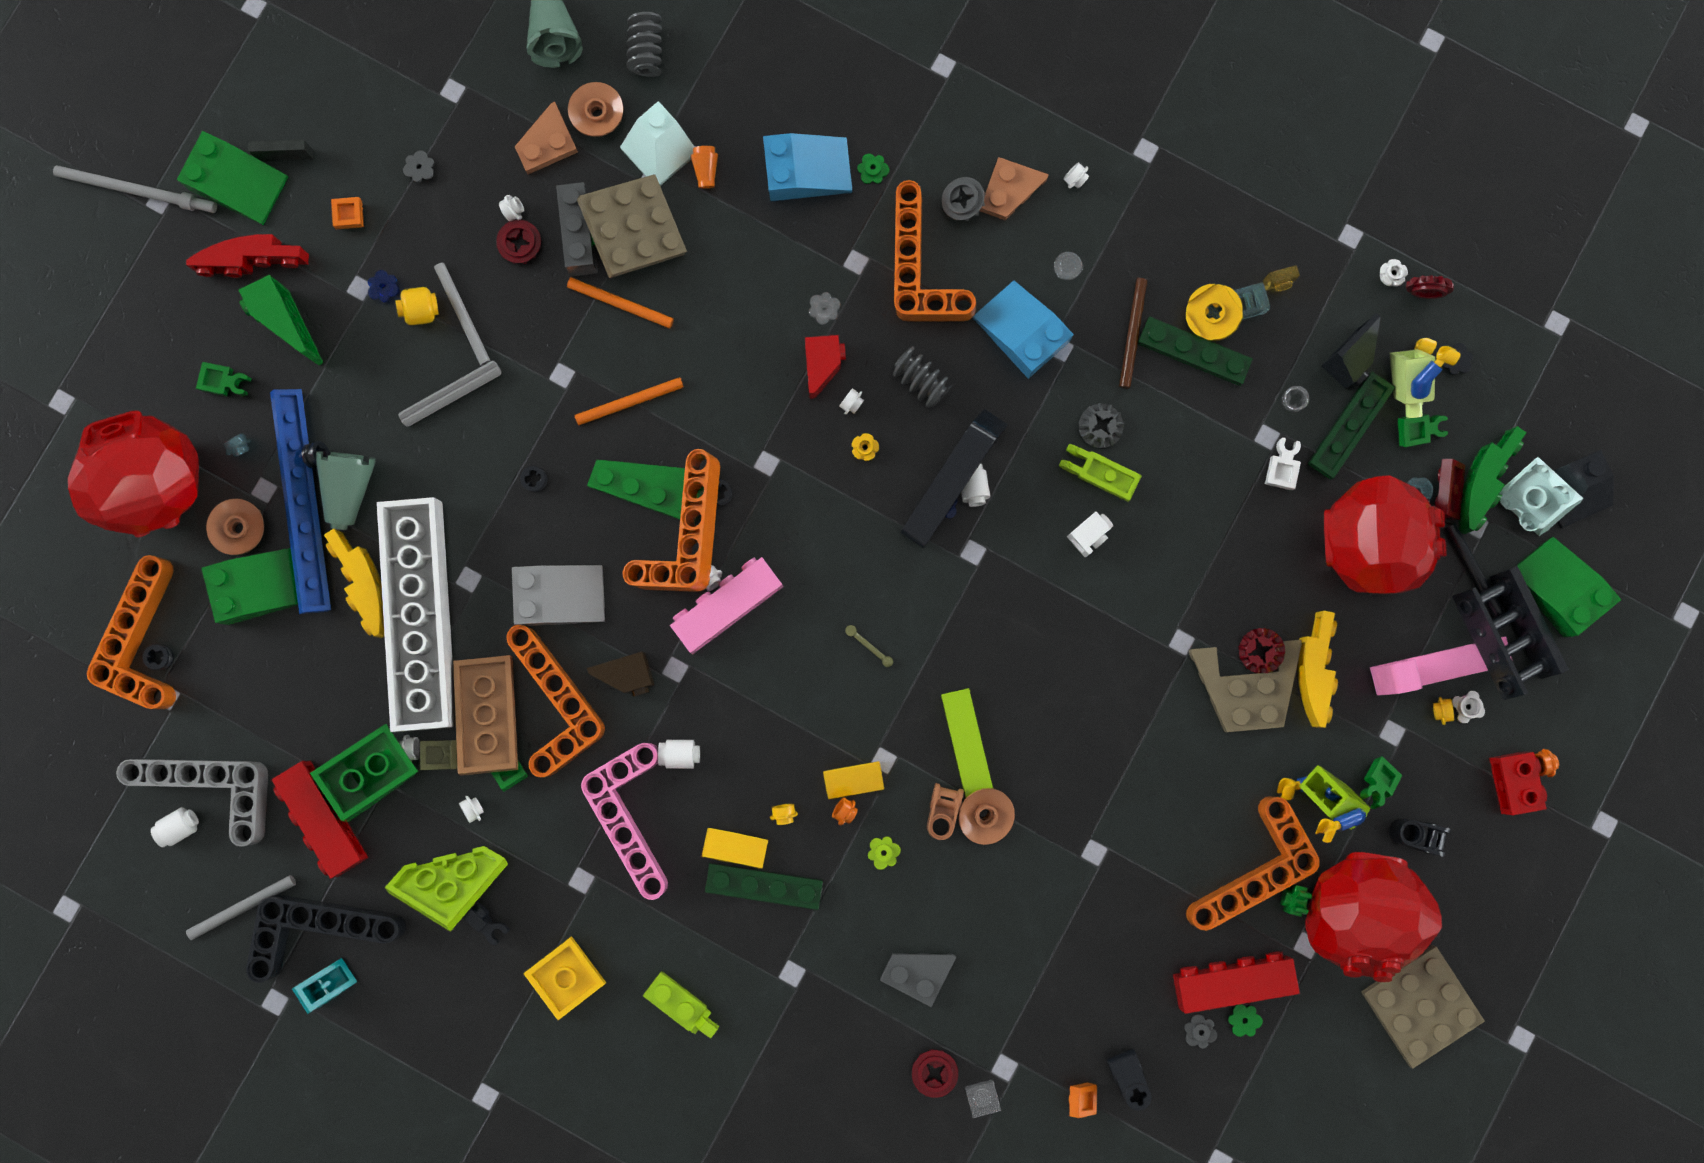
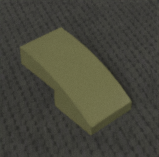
[419,740,458,770]

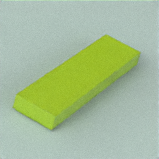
[941,688,993,799]

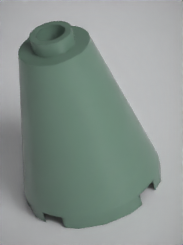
[526,0,583,68]
[316,452,375,530]

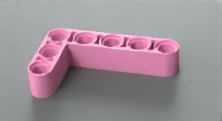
[1370,637,1512,695]
[581,743,668,900]

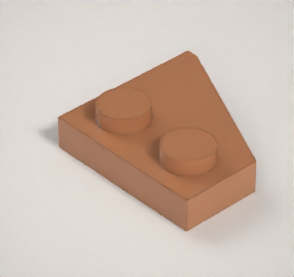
[980,157,1049,220]

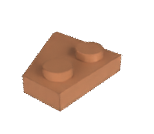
[515,102,578,174]

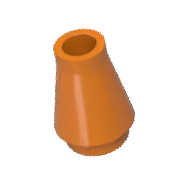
[691,146,718,189]

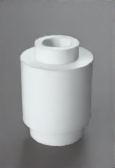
[961,464,990,507]
[658,740,700,769]
[151,807,199,847]

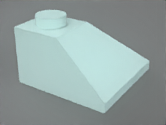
[620,101,694,186]

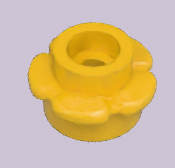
[852,433,879,461]
[1433,697,1454,725]
[770,804,798,825]

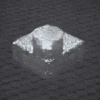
[965,1079,1001,1118]

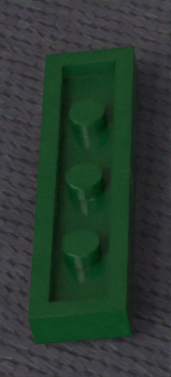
[1137,316,1253,386]
[1308,371,1395,480]
[705,863,823,910]

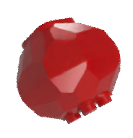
[68,411,199,537]
[1324,475,1446,593]
[1306,852,1442,982]

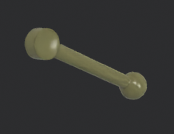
[845,625,893,667]

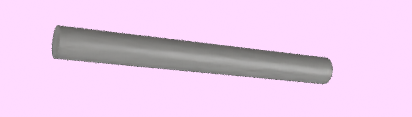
[434,263,491,366]
[186,875,296,940]

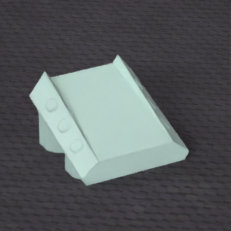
[1500,457,1583,536]

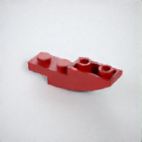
[186,234,309,278]

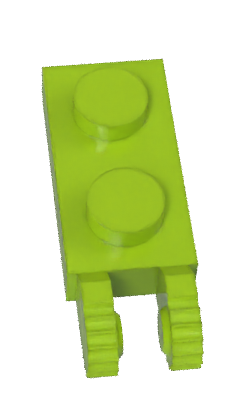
[1059,444,1142,502]

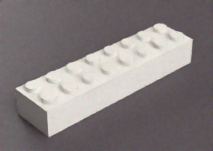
[377,497,456,732]

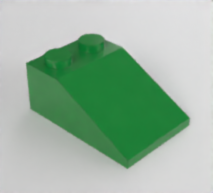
[177,131,288,225]
[239,275,324,365]
[1516,537,1621,638]
[201,548,298,625]
[310,724,418,822]

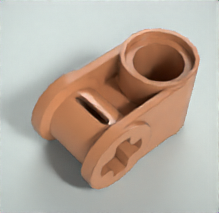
[927,783,964,840]

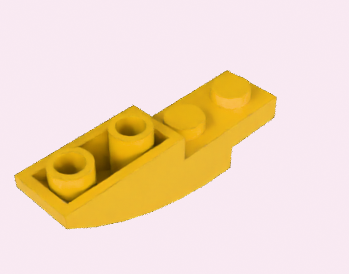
[324,529,385,638]
[1297,611,1338,728]

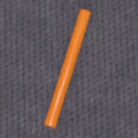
[567,277,674,329]
[575,377,684,425]

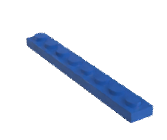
[270,389,331,614]

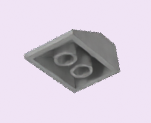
[512,565,605,626]

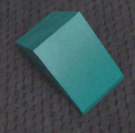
[292,958,357,1014]

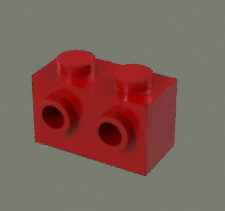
[1489,752,1547,815]

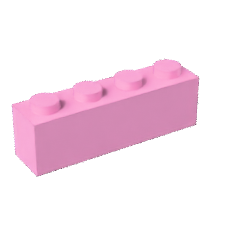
[670,557,783,654]

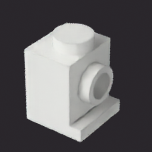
[1067,512,1113,557]

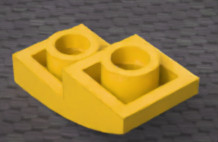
[702,828,768,869]

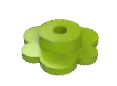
[868,837,901,870]

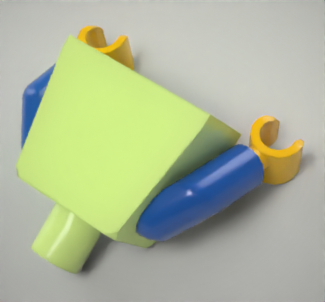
[1390,338,1460,418]

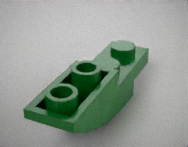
[1459,426,1527,534]

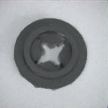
[942,177,986,222]
[1079,403,1124,448]

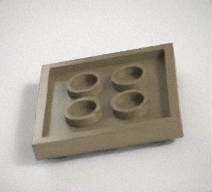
[577,174,687,278]
[1361,945,1485,1068]

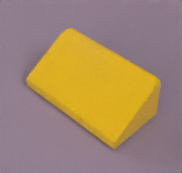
[823,761,884,799]

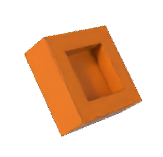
[331,197,364,230]
[1069,1082,1097,1118]

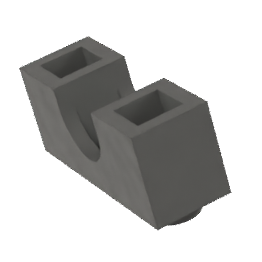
[556,182,598,277]

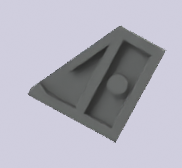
[880,953,956,1007]

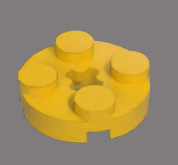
[1186,284,1243,341]

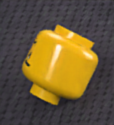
[395,287,439,325]

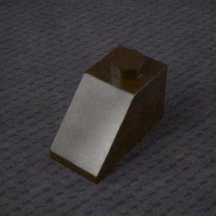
[587,652,655,697]

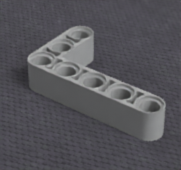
[116,759,268,847]

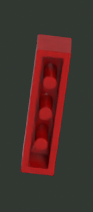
[272,761,369,879]
[1173,952,1300,1014]

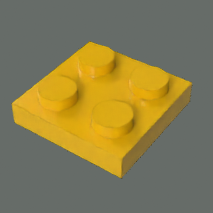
[523,936,606,1020]

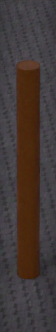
[1119,278,1148,389]

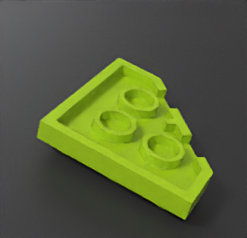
[385,846,508,932]

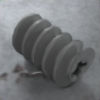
[626,12,662,77]
[893,346,953,408]

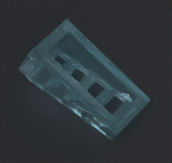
[1208,282,1270,319]

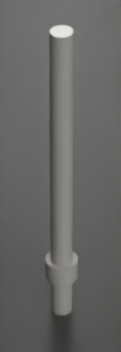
[53,165,217,213]

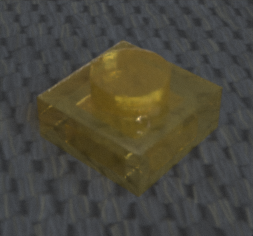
[1263,265,1300,292]

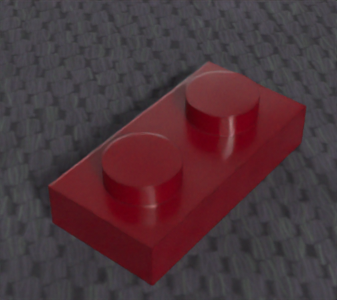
[1435,459,1465,520]

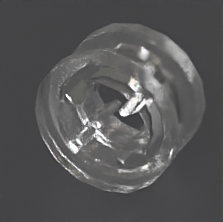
[1281,386,1309,412]

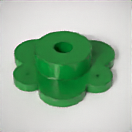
[857,154,889,184]
[1228,1004,1263,1037]

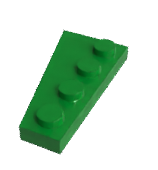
[587,460,704,523]

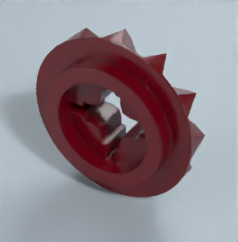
[496,220,541,264]
[1406,275,1454,299]
[1238,628,1285,673]
[912,1049,958,1098]

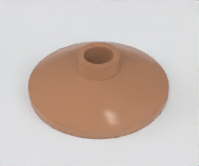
[568,82,624,137]
[206,499,264,555]
[958,788,1015,845]

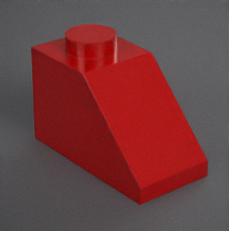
[805,335,846,399]

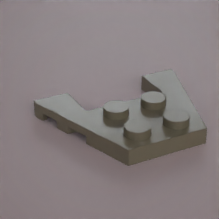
[1189,640,1302,732]

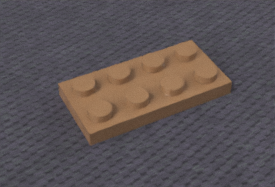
[453,655,518,776]

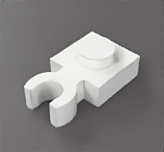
[1265,438,1301,490]

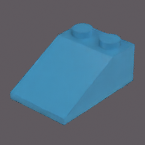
[763,133,852,201]
[973,281,1074,379]

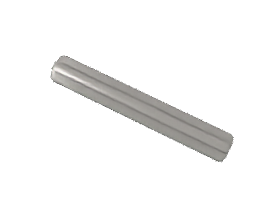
[398,361,501,427]

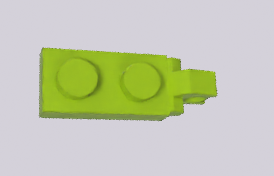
[643,971,719,1038]

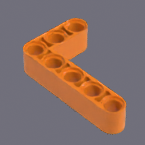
[894,180,976,321]
[623,449,720,592]
[87,555,176,709]
[507,625,605,777]
[1186,796,1320,931]

